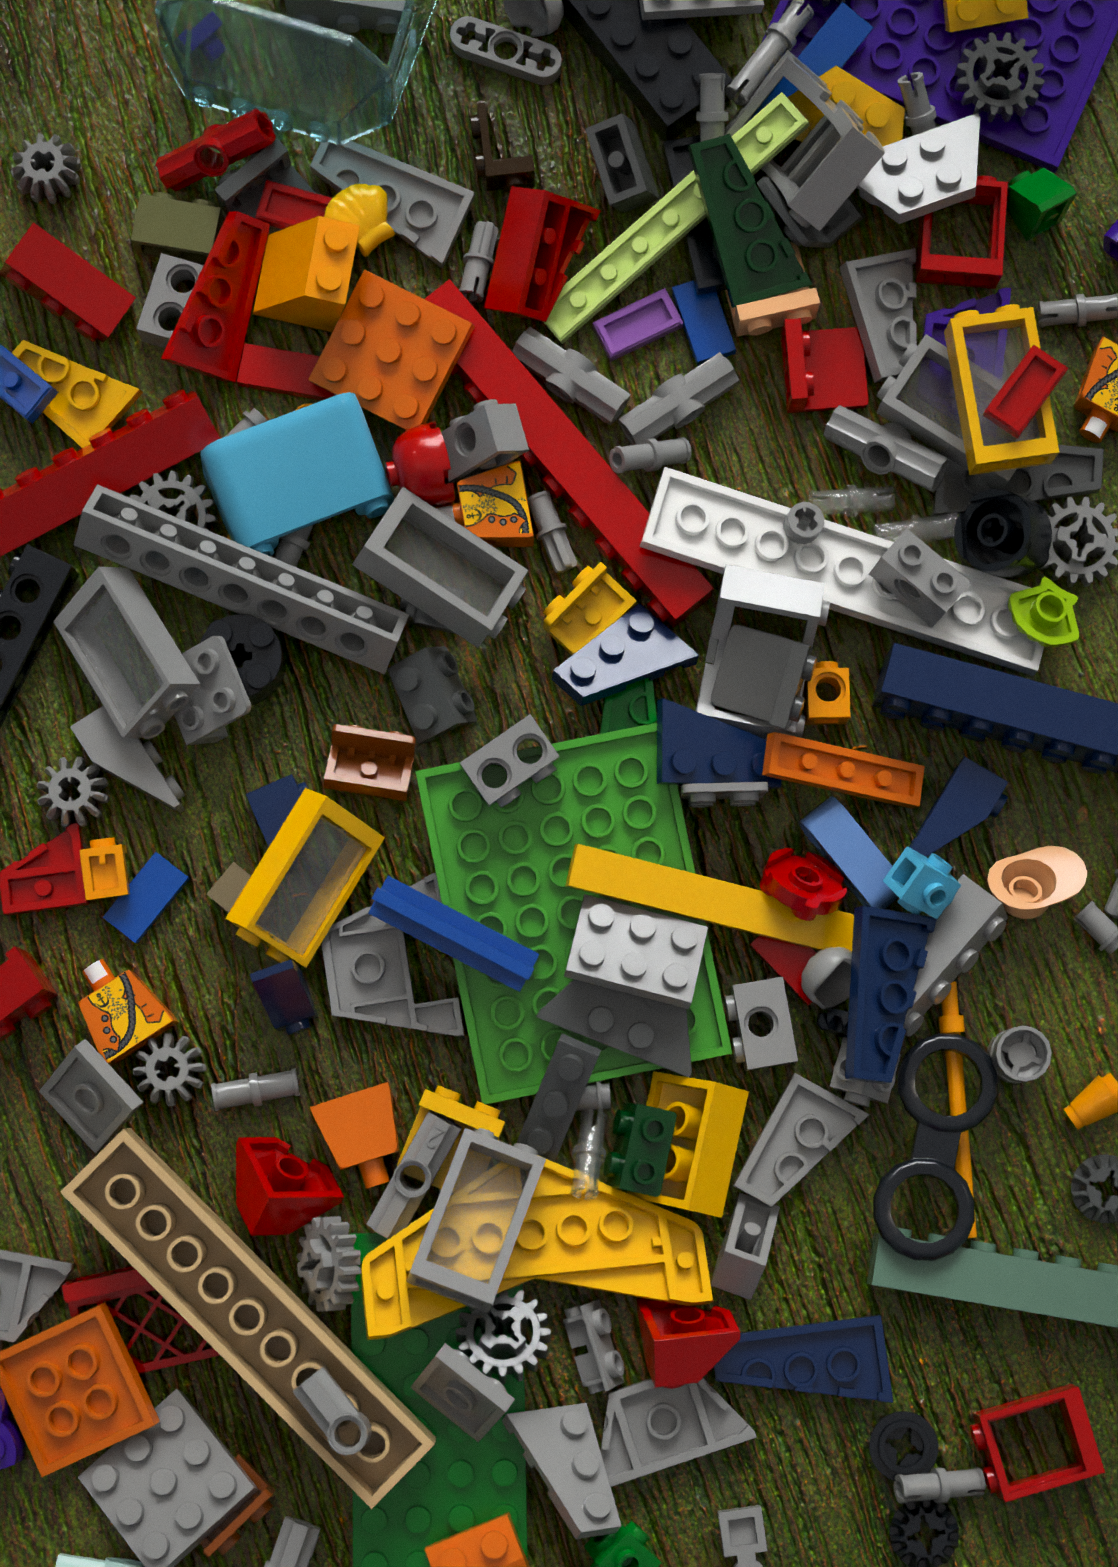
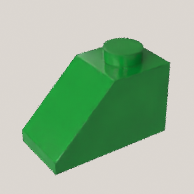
[1006,168,1077,241]

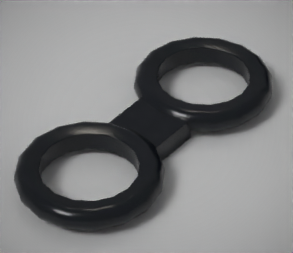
[873,1033,998,1261]

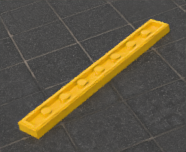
[565,844,854,951]

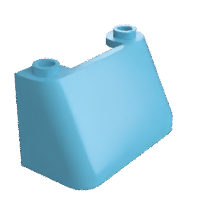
[200,392,394,557]

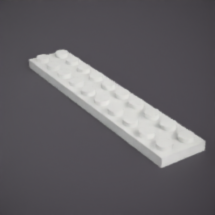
[640,467,1044,676]

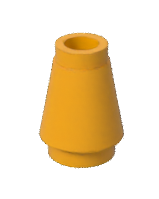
[1063,1072,1118,1130]

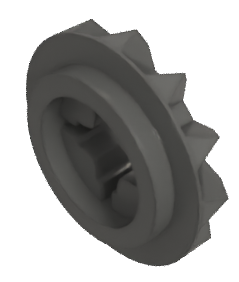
[1071,1154,1118,1223]

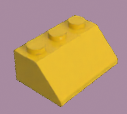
[627,1071,749,1218]

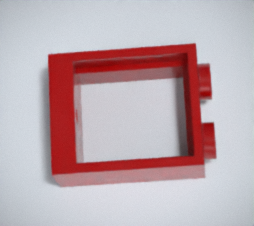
[915,175,1008,289]
[969,1384,1105,1502]

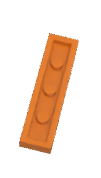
[762,732,925,809]

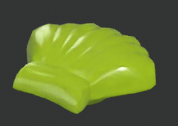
[1008,576,1079,647]

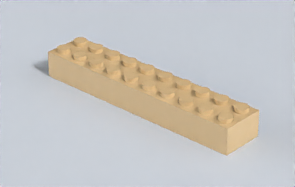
[60,1128,436,1509]

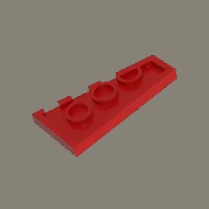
[161,211,270,383]

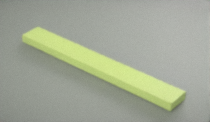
[544,92,810,344]

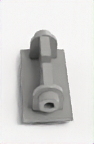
[563,1299,624,1394]

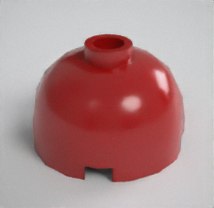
[385,422,455,507]

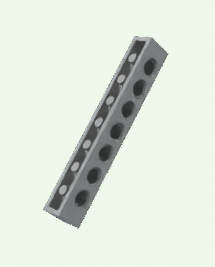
[74,484,409,674]

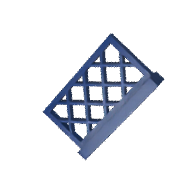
[368,876,539,992]

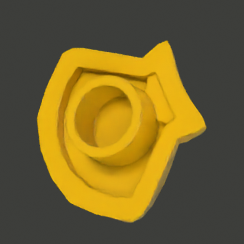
[324,184,395,257]

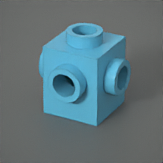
[883,846,961,919]

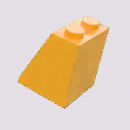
[253,216,360,332]

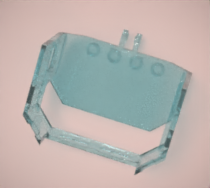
[154,0,437,145]

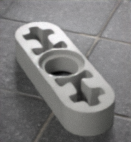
[450,16,562,85]

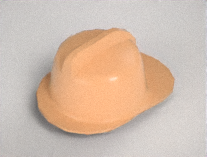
[987,845,1087,919]

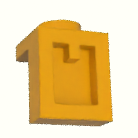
[79,837,130,900]

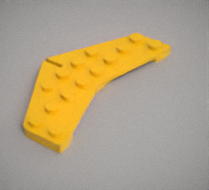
[360,1156,713,1340]

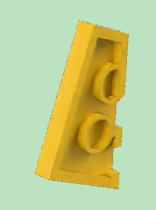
[12,340,143,448]

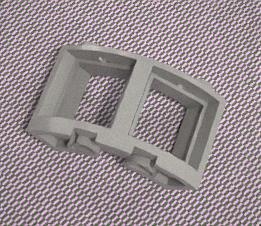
[725,50,885,231]
[696,564,830,740]

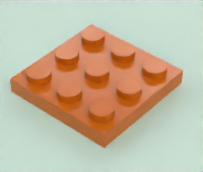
[308,269,475,430]
[0,1302,160,1477]

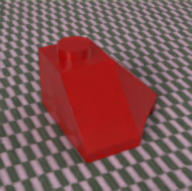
[236,1137,344,1236]
[636,1298,740,1389]

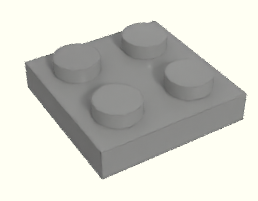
[39,1039,143,1154]
[410,1343,515,1442]

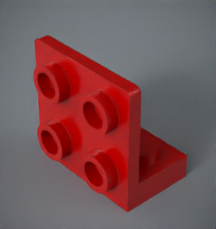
[780,318,869,413]

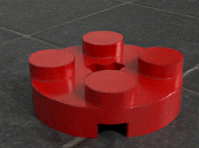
[759,848,847,921]

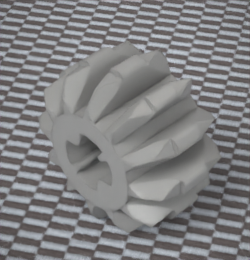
[11,132,82,205]
[37,757,109,828]
[133,1033,207,1106]

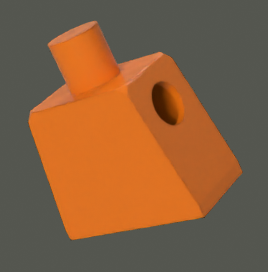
[310,1082,400,1189]

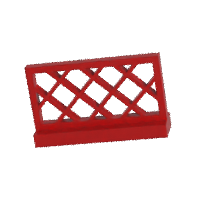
[62,1266,220,1374]

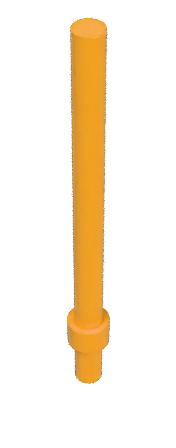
[938,982,977,1238]

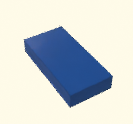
[671,281,736,366]
[103,852,190,944]

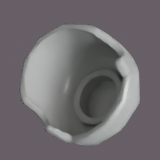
[503,0,564,37]
[802,946,852,1010]

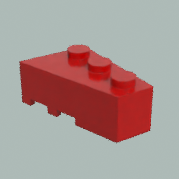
[484,186,601,322]
[0,222,136,342]
[0,946,58,1042]

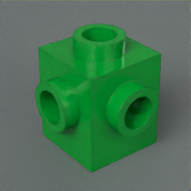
[584,1520,662,1567]

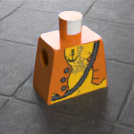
[1073,336,1118,443]
[436,461,534,547]
[78,959,179,1067]

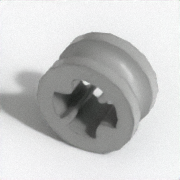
[783,502,824,544]

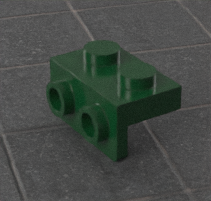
[603,1102,677,1197]

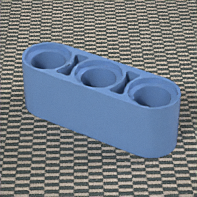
[799,796,899,909]

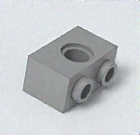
[441,399,529,482]
[869,528,971,628]
[724,977,798,1071]

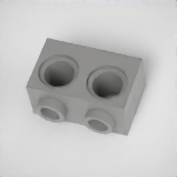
[136,253,204,348]
[460,714,560,808]

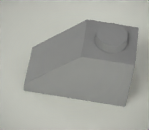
[711,1193,780,1300]

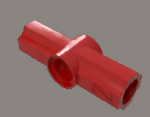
[155,108,276,192]

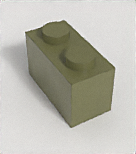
[131,192,224,265]

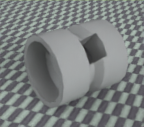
[987,1026,1052,1084]

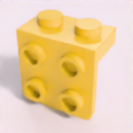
[397,1085,506,1194]

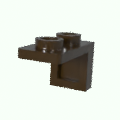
[470,100,535,193]

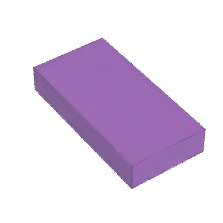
[592,288,683,362]

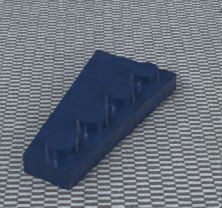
[845,906,937,1084]
[713,1315,893,1403]

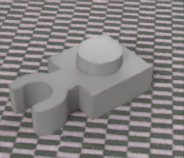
[717,1505,768,1567]

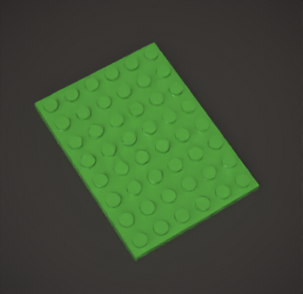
[415,723,733,1104]

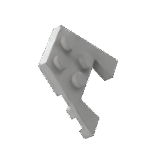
[321,873,464,1037]

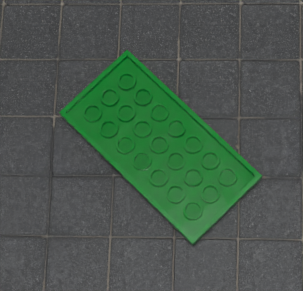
[350,1233,528,1567]

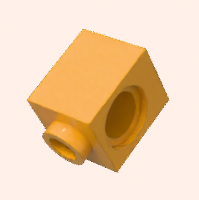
[803,661,851,725]

